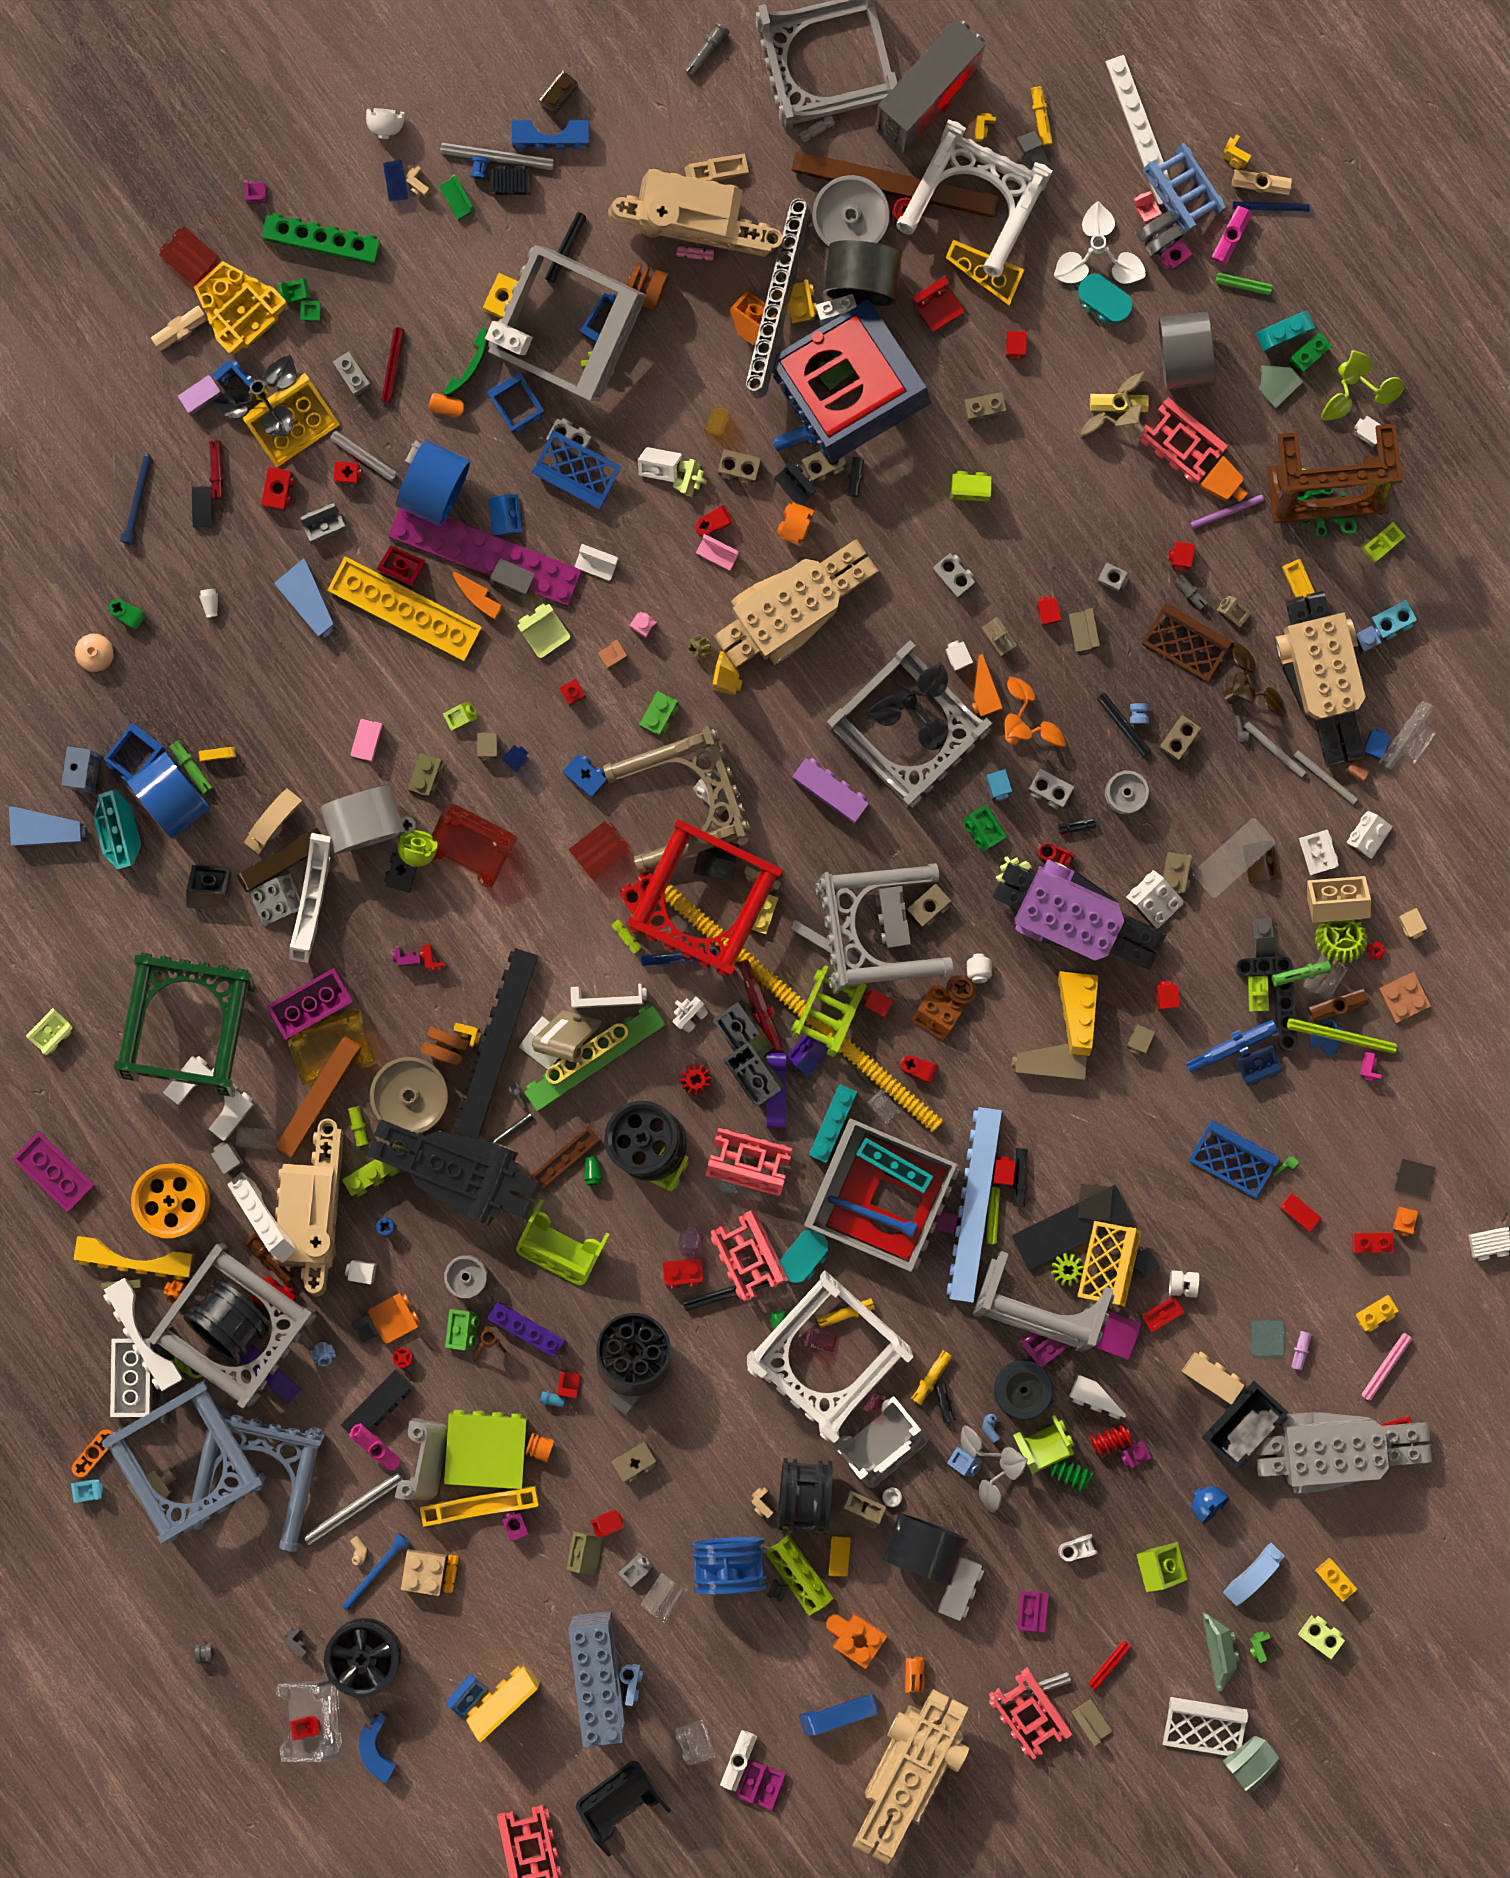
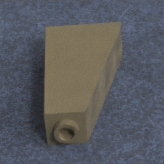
[1011,1044,1087,1080]

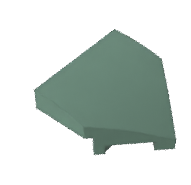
[1259,365,1303,408]

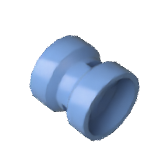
[1130,703,1149,724]

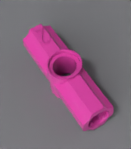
[1211,206,1252,265]
[349,1423,401,1472]

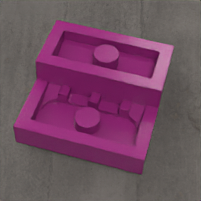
[1094,1310,1143,1360]
[735,1760,787,1810]

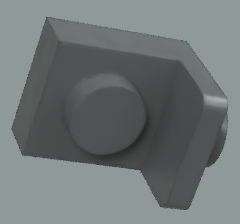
[284,1626,308,1658]

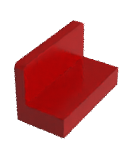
[1279,1192,1322,1233]

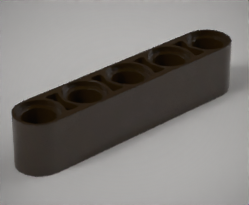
[236,828,322,892]

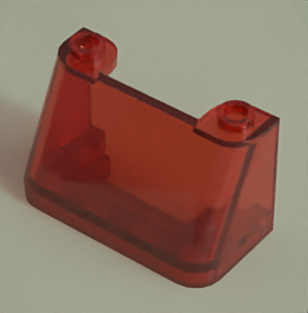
[431,804,517,888]

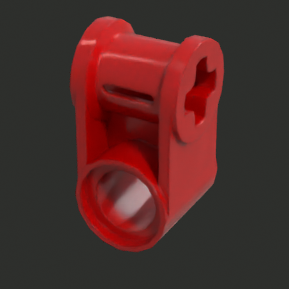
[695,505,733,536]
[1037,843,1076,867]
[900,1056,939,1084]

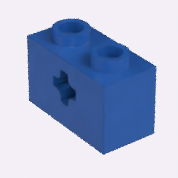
[562,754,607,798]

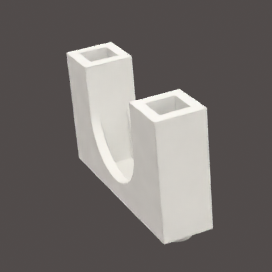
[163,1056,255,1141]

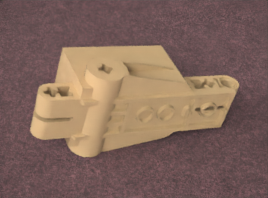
[608,169,783,257]
[714,539,879,668]
[272,1119,344,1297]

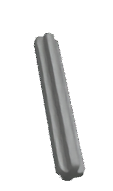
[330,431,397,481]
[998,1673,1071,1706]

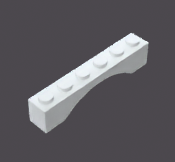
[227,1172,297,1263]
[103,1278,184,1391]

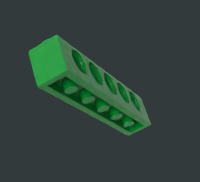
[262,213,381,265]

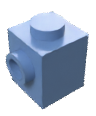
[1356,625,1382,653]

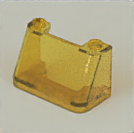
[288,1009,377,1086]

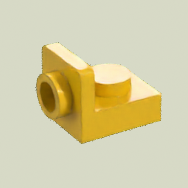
[974,113,996,143]
[453,1023,481,1047]

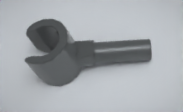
[1235,715,1249,742]
[507,1082,527,1109]

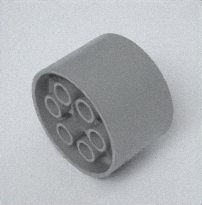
[320,785,405,854]

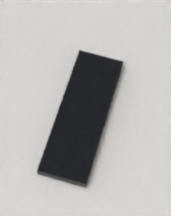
[1011,1184,1132,1270]

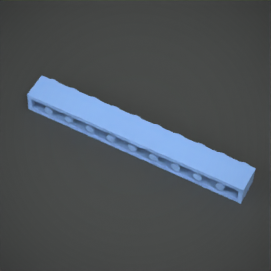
[946,1107,1002,1302]

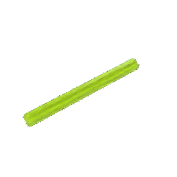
[1287,1019,1397,1054]

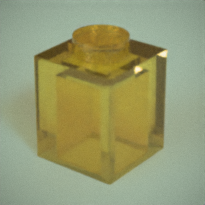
[704,406,731,438]

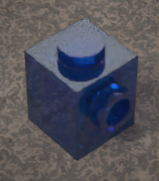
[501,745,530,773]

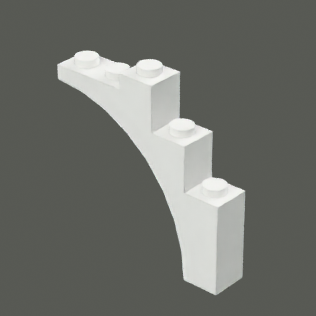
[289,833,331,963]

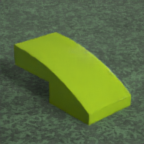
[1362,522,1406,563]

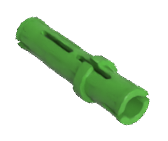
[169,740,213,794]
[1272,961,1331,987]

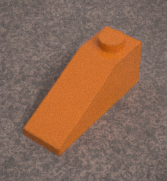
[971,654,1002,717]

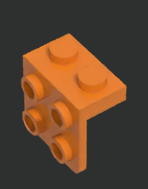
[368,1292,420,1343]

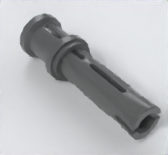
[684,22,730,77]

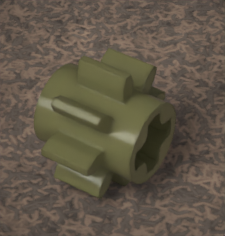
[688,634,711,660]

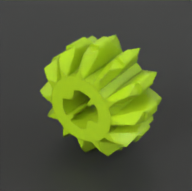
[1051,1253,1084,1286]

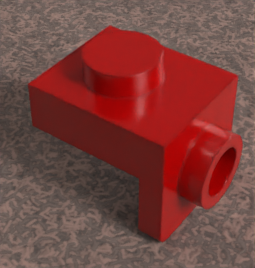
[420,944,446,972]
[288,1715,321,1741]

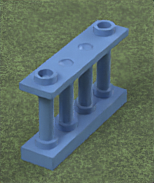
[1142,143,1226,233]

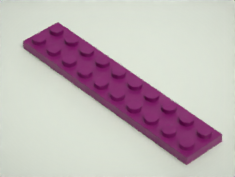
[388,508,582,606]

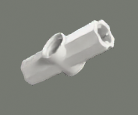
[720,1730,757,1791]

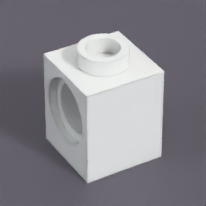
[1354,416,1380,447]
[945,640,973,672]

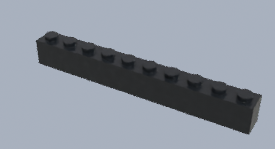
[453,948,538,1139]

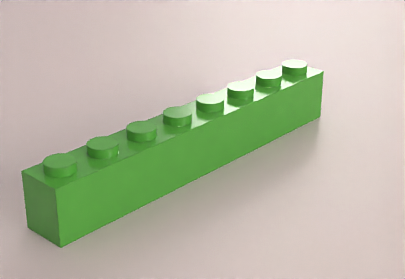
[524,1005,666,1111]

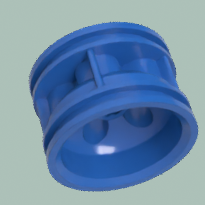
[691,1537,768,1594]

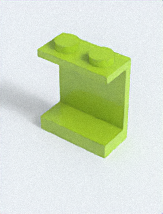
[1013,1415,1074,1474]

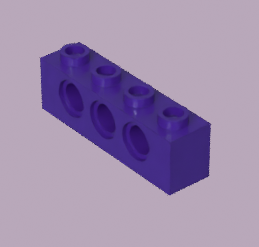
[488,1301,565,1357]

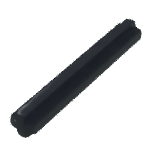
[545,212,586,283]
[1097,693,1151,757]

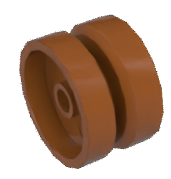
[420,1026,469,1066]

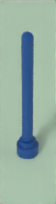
[828,1195,918,1238]
[343,1533,410,1610]

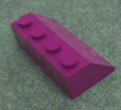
[266,968,353,1040]

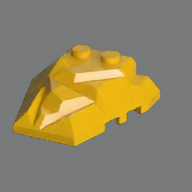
[194,261,287,355]

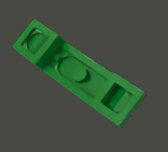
[443,327,487,396]

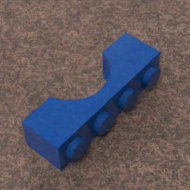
[512,120,589,150]

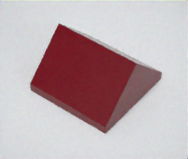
[376,545,426,588]

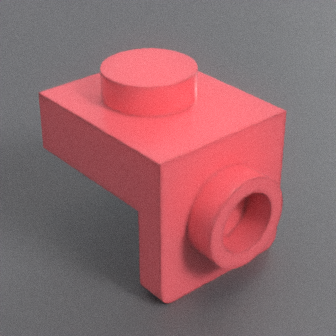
[1134,191,1162,225]

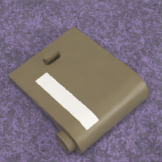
[532,1010,603,1063]

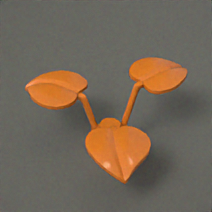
[1005,677,1066,748]

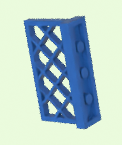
[531,430,621,509]
[1189,1119,1279,1198]

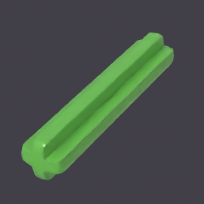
[1216,273,1272,295]

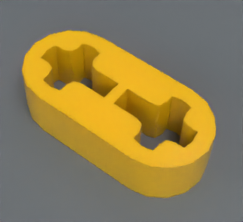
[199,747,236,762]

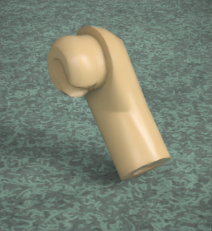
[350,1536,367,1566]

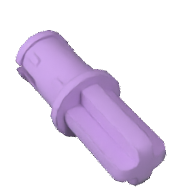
[1291,1331,1312,1370]

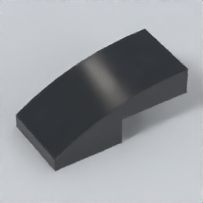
[192,486,213,528]

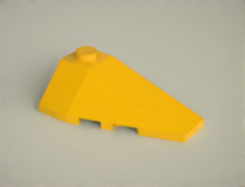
[713,651,742,695]

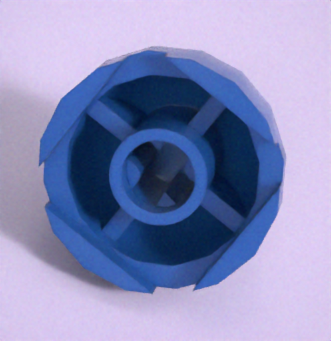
[1192,1486,1230,1524]

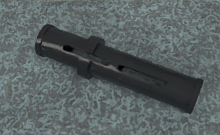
[1012,1148,1028,1207]

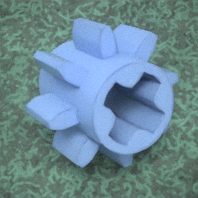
[310,1342,336,1366]

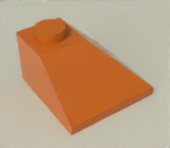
[730,290,777,345]

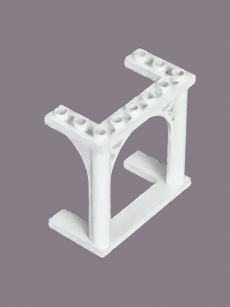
[747,1270,913,1443]

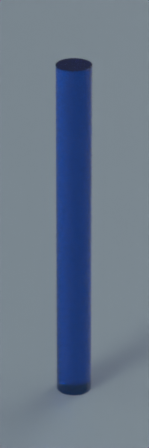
[1232,201,1310,212]

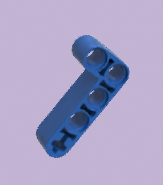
[799,1694,880,1735]

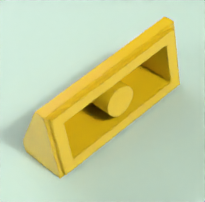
[828,1536,851,1576]

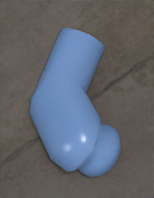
[982,1414,1000,1443]

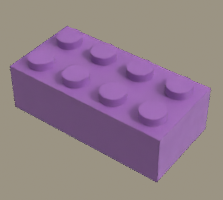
[792,758,869,824]

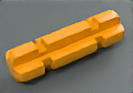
[442,1554,459,1593]

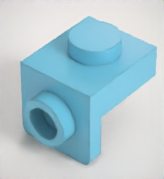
[71,1480,103,1503]

